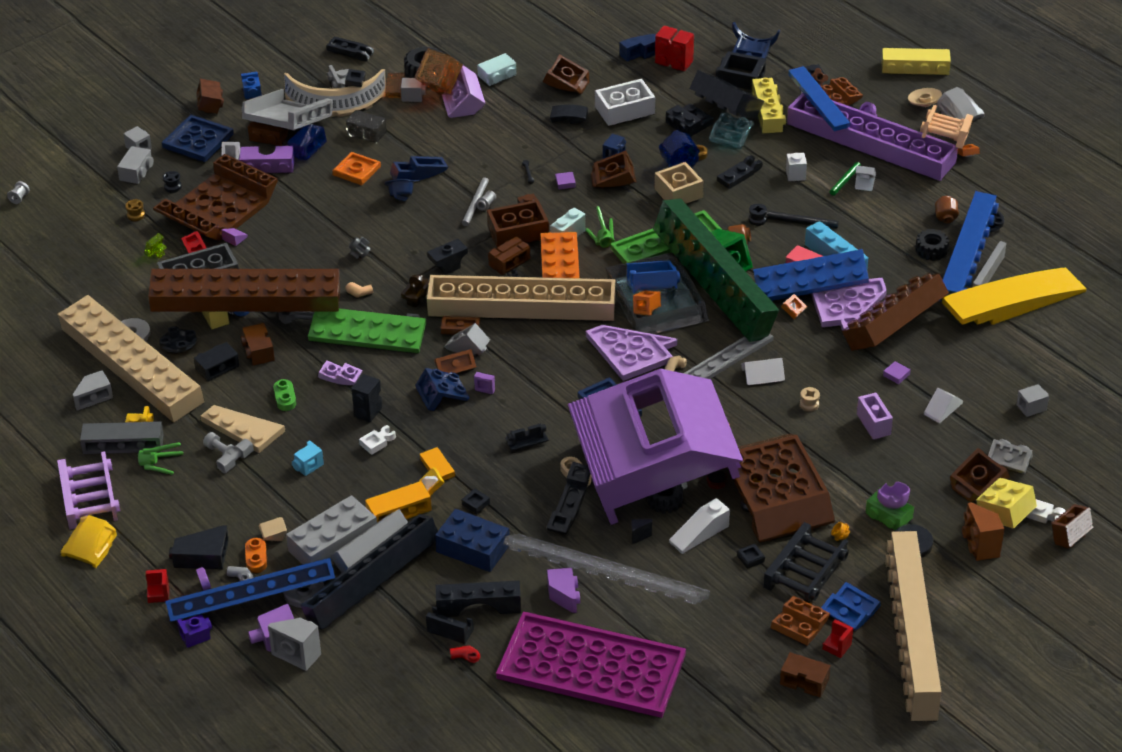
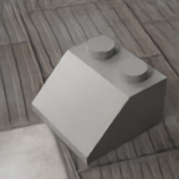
[268,618,321,671]

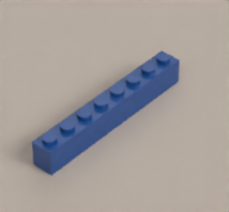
[939,191,999,302]
[165,558,335,621]

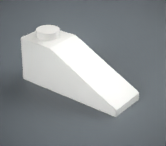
[669,498,730,554]

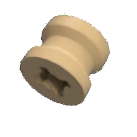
[800,387,820,412]

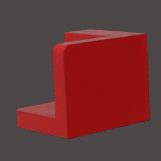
[146,569,169,603]
[822,619,853,658]

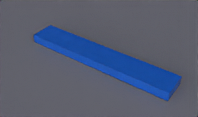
[788,66,850,132]

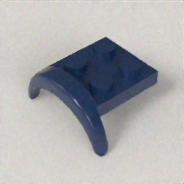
[732,22,780,59]

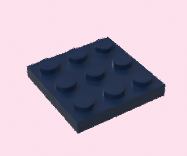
[162,115,234,162]

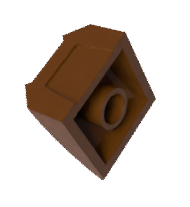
[543,54,589,94]
[591,151,637,188]
[950,448,1010,502]

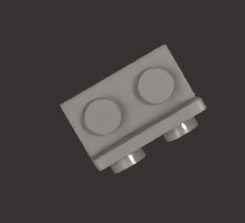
[327,65,349,89]
[988,439,1033,474]

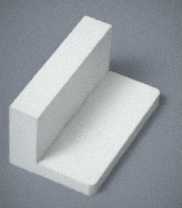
[741,358,785,385]

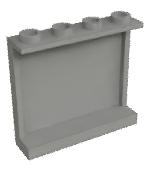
[242,89,333,130]

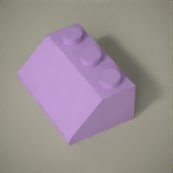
[440,65,485,118]

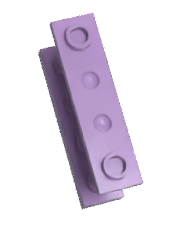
[57,451,120,530]

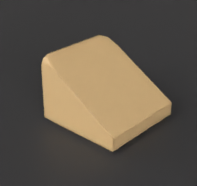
[259,517,287,541]

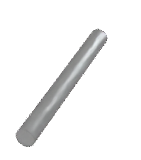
[462,178,489,226]

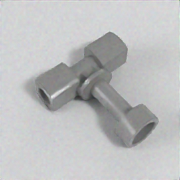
[203,432,254,473]

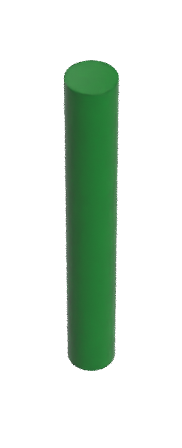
[829,162,861,196]

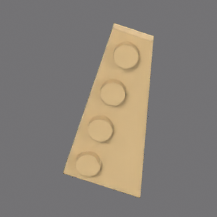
[201,405,285,453]

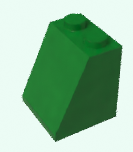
[711,229,753,271]

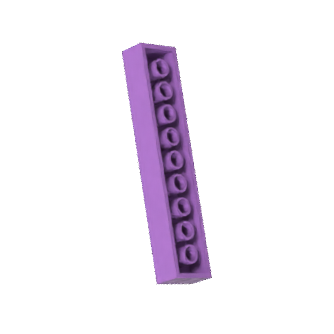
[787,93,958,181]

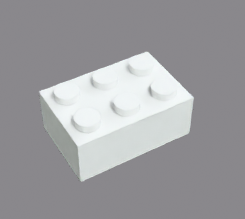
[595,79,655,126]

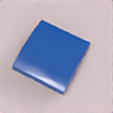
[821,582,881,631]

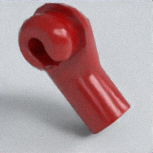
[450,646,480,663]

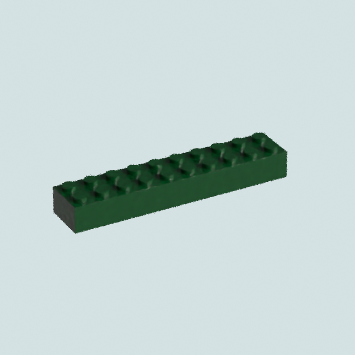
[653,198,779,342]

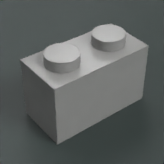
[117,146,154,184]

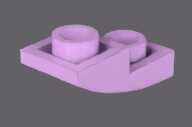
[318,361,362,385]

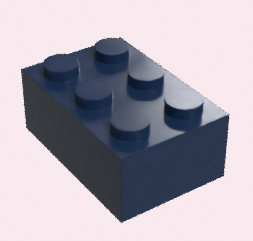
[435,509,510,572]

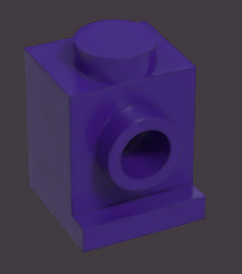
[177,614,212,648]

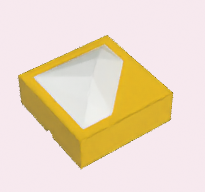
[419,467,445,496]

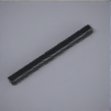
[767,211,839,228]

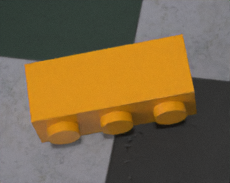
[365,481,432,523]

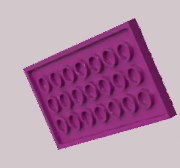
[496,611,686,718]

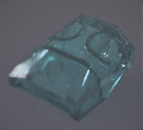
[709,113,754,149]

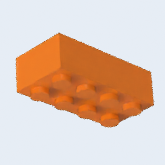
[541,232,580,279]

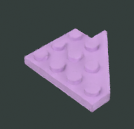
[811,278,887,330]
[586,325,677,381]

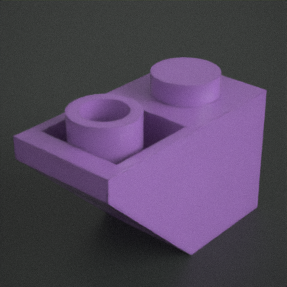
[547,568,580,613]

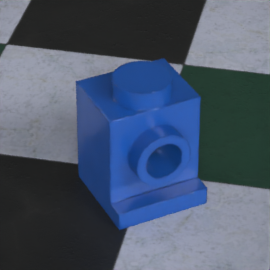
[241,72,262,99]

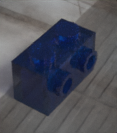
[287,124,327,160]

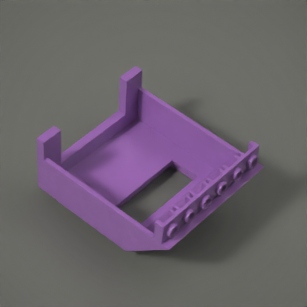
[568,369,743,525]

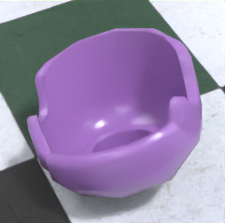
[877,482,910,509]

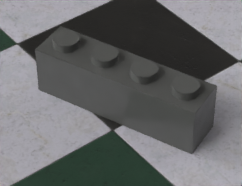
[80,421,164,454]

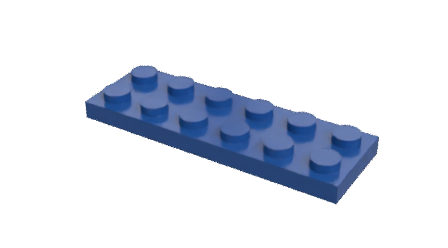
[753,249,869,301]

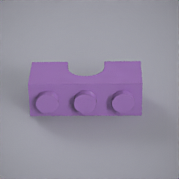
[239,146,294,173]

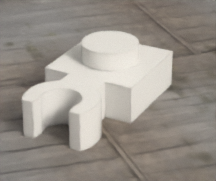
[359,425,396,455]

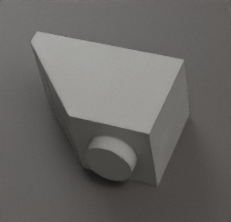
[444,323,490,355]
[73,370,113,410]

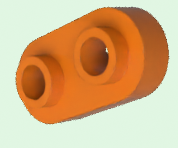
[245,538,267,573]

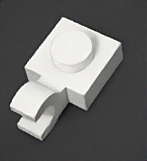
[1027,499,1065,524]

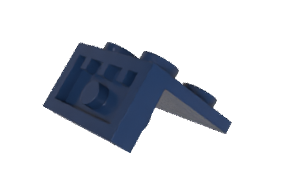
[415,368,470,411]

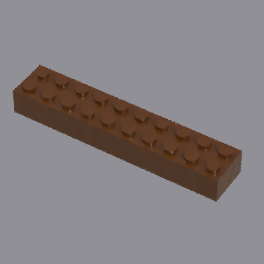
[148,269,340,312]

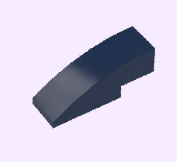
[619,34,671,62]
[390,156,448,180]

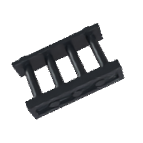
[763,522,849,603]

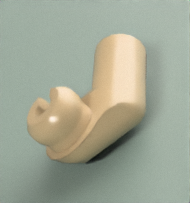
[665,356,687,371]

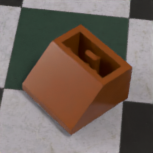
[962,502,1004,561]

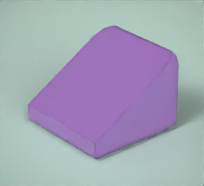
[221,228,248,246]

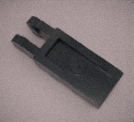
[326,36,374,62]
[717,155,763,189]

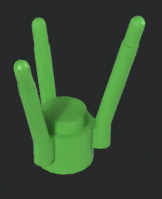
[585,206,615,248]
[138,442,183,475]

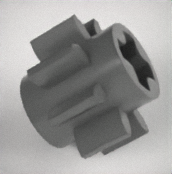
[348,236,371,259]

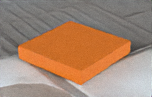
[332,152,381,185]

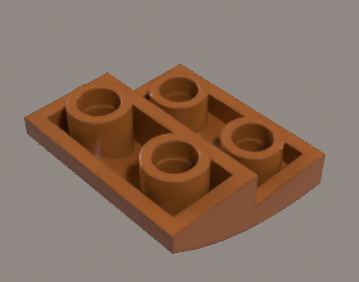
[821,77,863,106]
[771,596,830,645]

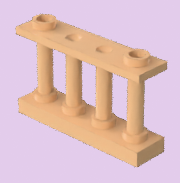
[920,105,973,149]

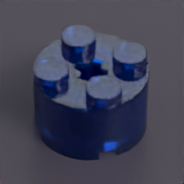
[658,130,700,168]

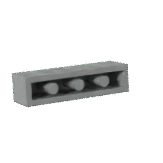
[330,509,408,573]

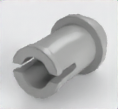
[476,191,496,211]

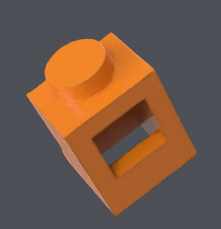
[633,290,661,315]

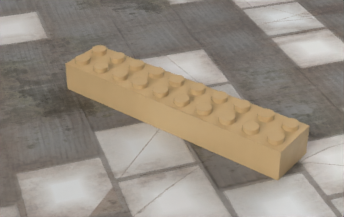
[427,275,615,321]
[58,295,204,423]
[885,531,941,721]

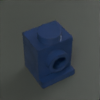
[603,134,626,159]

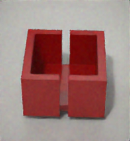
[655,26,694,71]

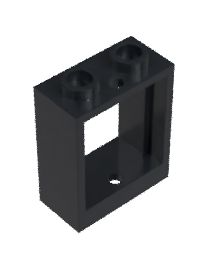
[716,51,766,90]

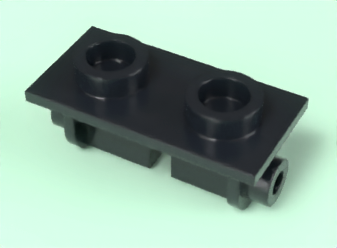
[505,423,549,451]

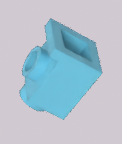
[292,441,324,476]

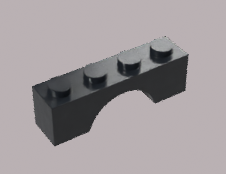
[435,580,521,617]

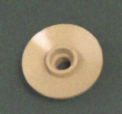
[908,88,942,107]

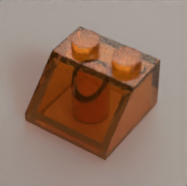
[415,48,463,94]

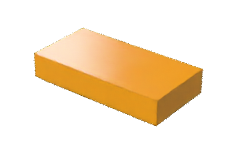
[420,447,455,480]

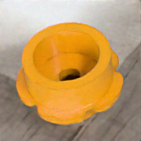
[831,522,850,541]

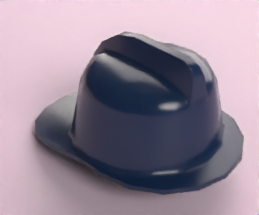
[384,179,420,201]

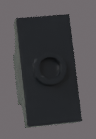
[427,239,468,275]

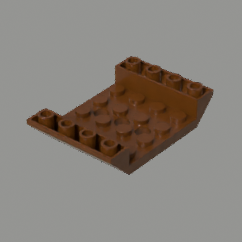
[153,154,278,241]
[721,434,835,543]

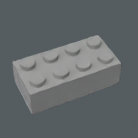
[286,495,377,565]

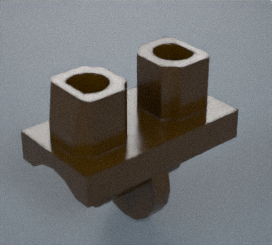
[401,274,430,307]

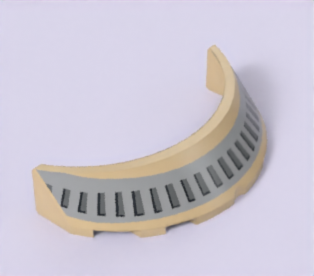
[284,69,386,117]

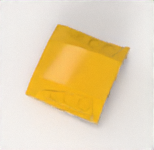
[61,515,117,568]

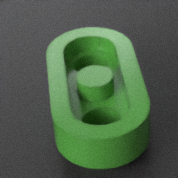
[273,379,296,411]

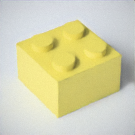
[976,478,1037,528]

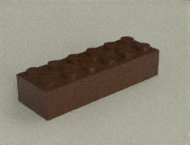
[842,273,949,351]

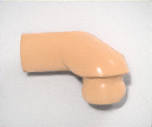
[345,282,373,298]

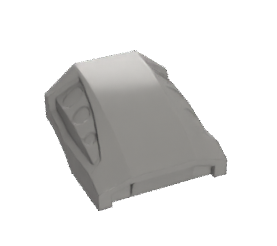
[937,87,985,121]

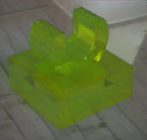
[144,233,167,258]

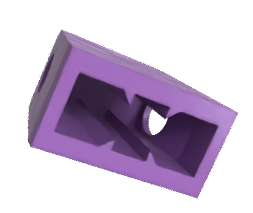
[248,604,294,651]

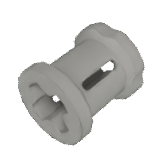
[7,181,30,204]

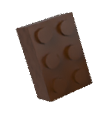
[487,200,549,247]

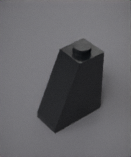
[169,525,229,569]

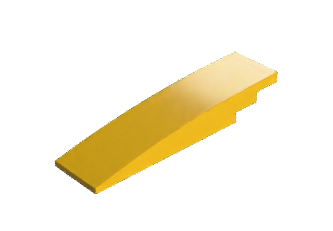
[942,267,1087,325]

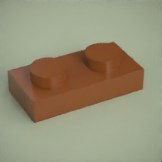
[434,349,476,373]

